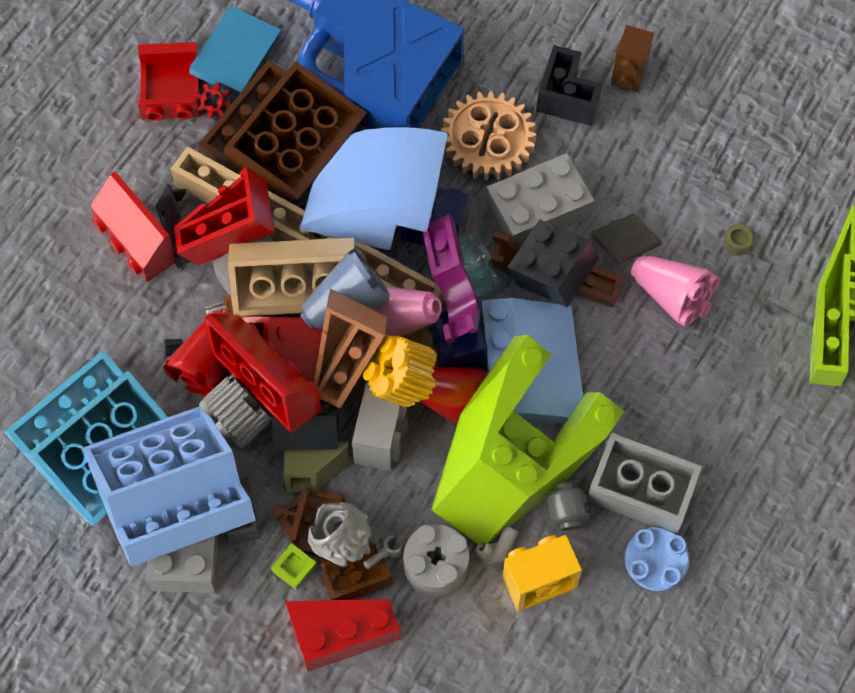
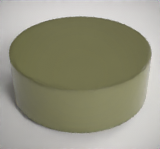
[723,224,754,256]

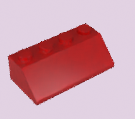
[204,313,321,433]

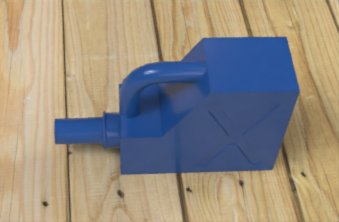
[288,0,465,129]

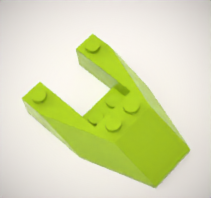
[809,205,855,387]
[431,335,624,545]

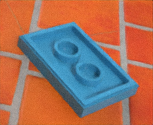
[189,6,281,96]

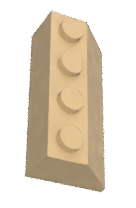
[228,237,355,316]

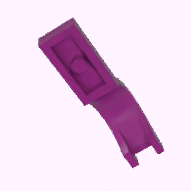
[422,214,480,343]

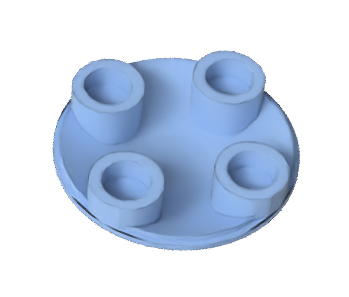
[625,527,690,591]

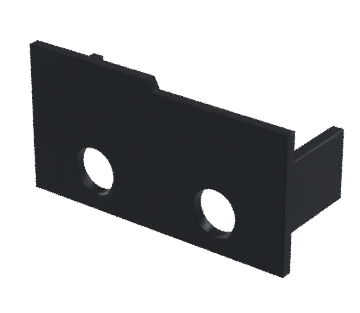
[155,184,191,268]

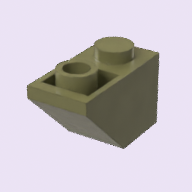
[284,441,349,492]

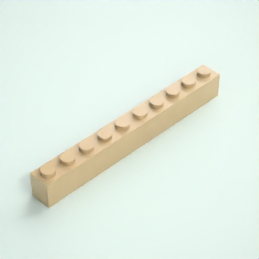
[171,146,443,327]

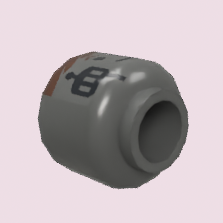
[547,482,591,531]

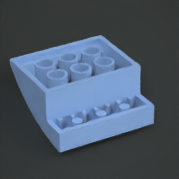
[301,127,448,250]
[83,406,256,567]

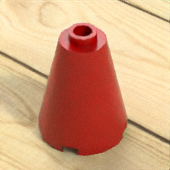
[163,310,233,397]
[420,367,488,426]

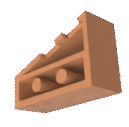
[314,289,387,408]

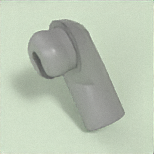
[475,526,519,564]

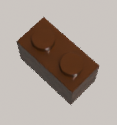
[611,25,654,92]

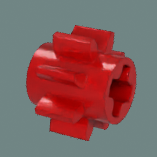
[196,82,232,119]

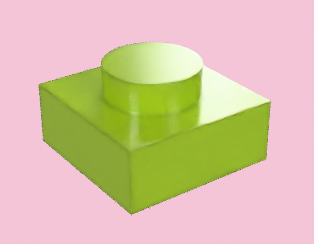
[271,543,317,590]

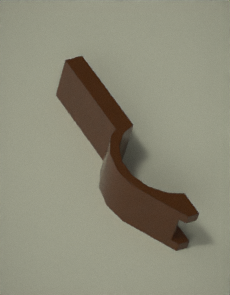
[485,231,623,307]

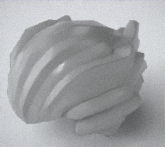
[308,502,372,567]

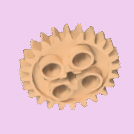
[441,91,537,181]

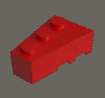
[174,167,275,266]
[285,599,401,672]

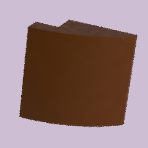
[198,60,367,202]

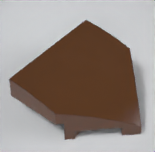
[272,488,345,557]
[321,542,393,600]

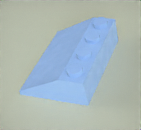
[480,298,583,426]

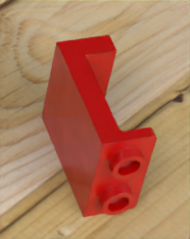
[138,42,200,121]

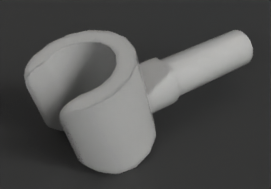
[364,536,403,569]

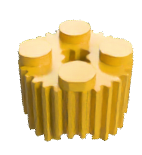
[363,335,437,408]

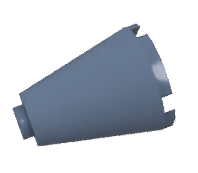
[300,248,391,331]

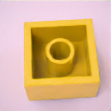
[502,535,582,612]

